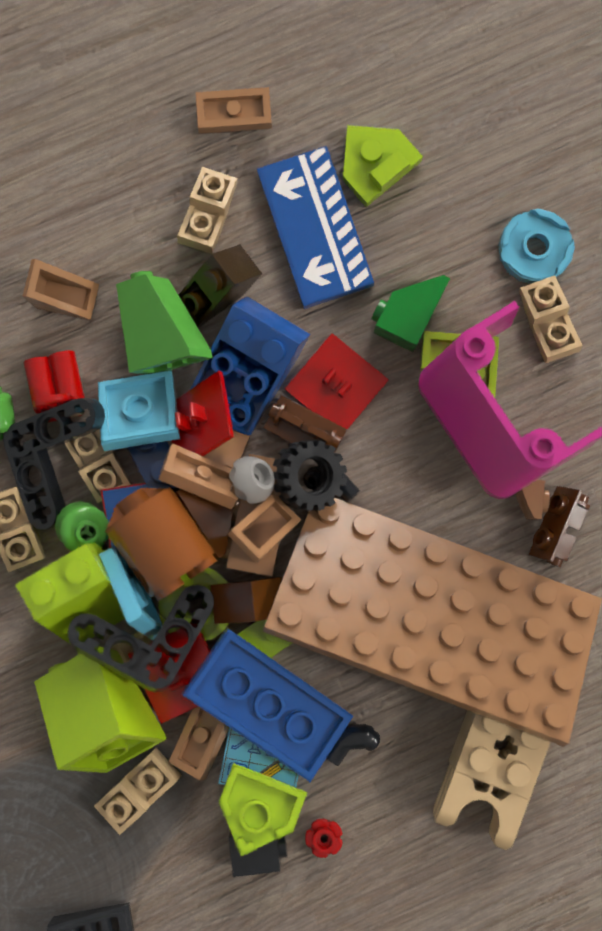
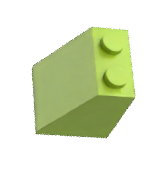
[15,543,126,645]
[34,646,166,773]

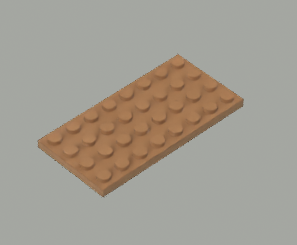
[263,497,602,747]

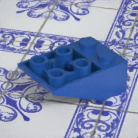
[190,296,311,436]

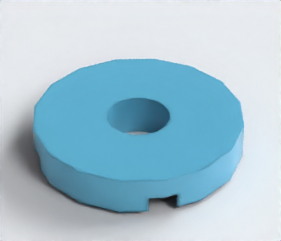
[498,209,575,284]

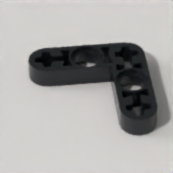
[3,398,105,530]
[68,585,214,692]

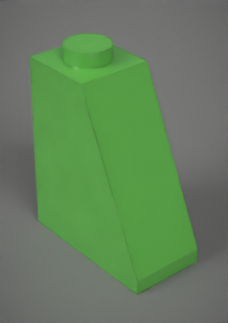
[116,271,213,374]

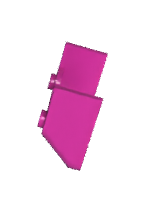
[418,301,602,499]

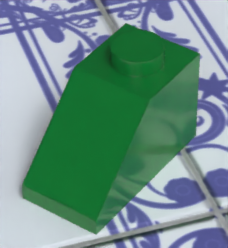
[371,275,450,352]

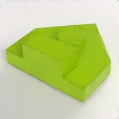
[343,125,423,207]
[219,763,307,856]

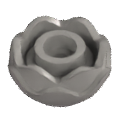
[229,456,274,504]

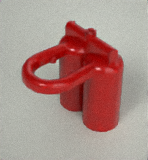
[23,350,85,423]

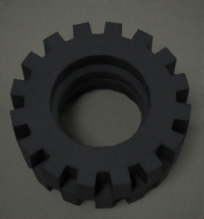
[273,440,347,511]

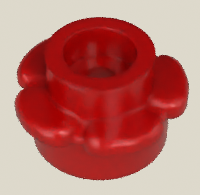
[305,818,343,858]

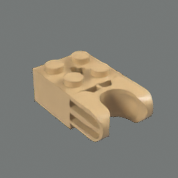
[433,710,550,850]

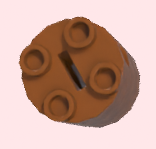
[105,487,217,601]

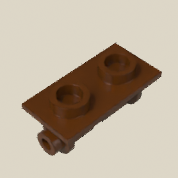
[263,395,347,453]
[528,486,590,568]

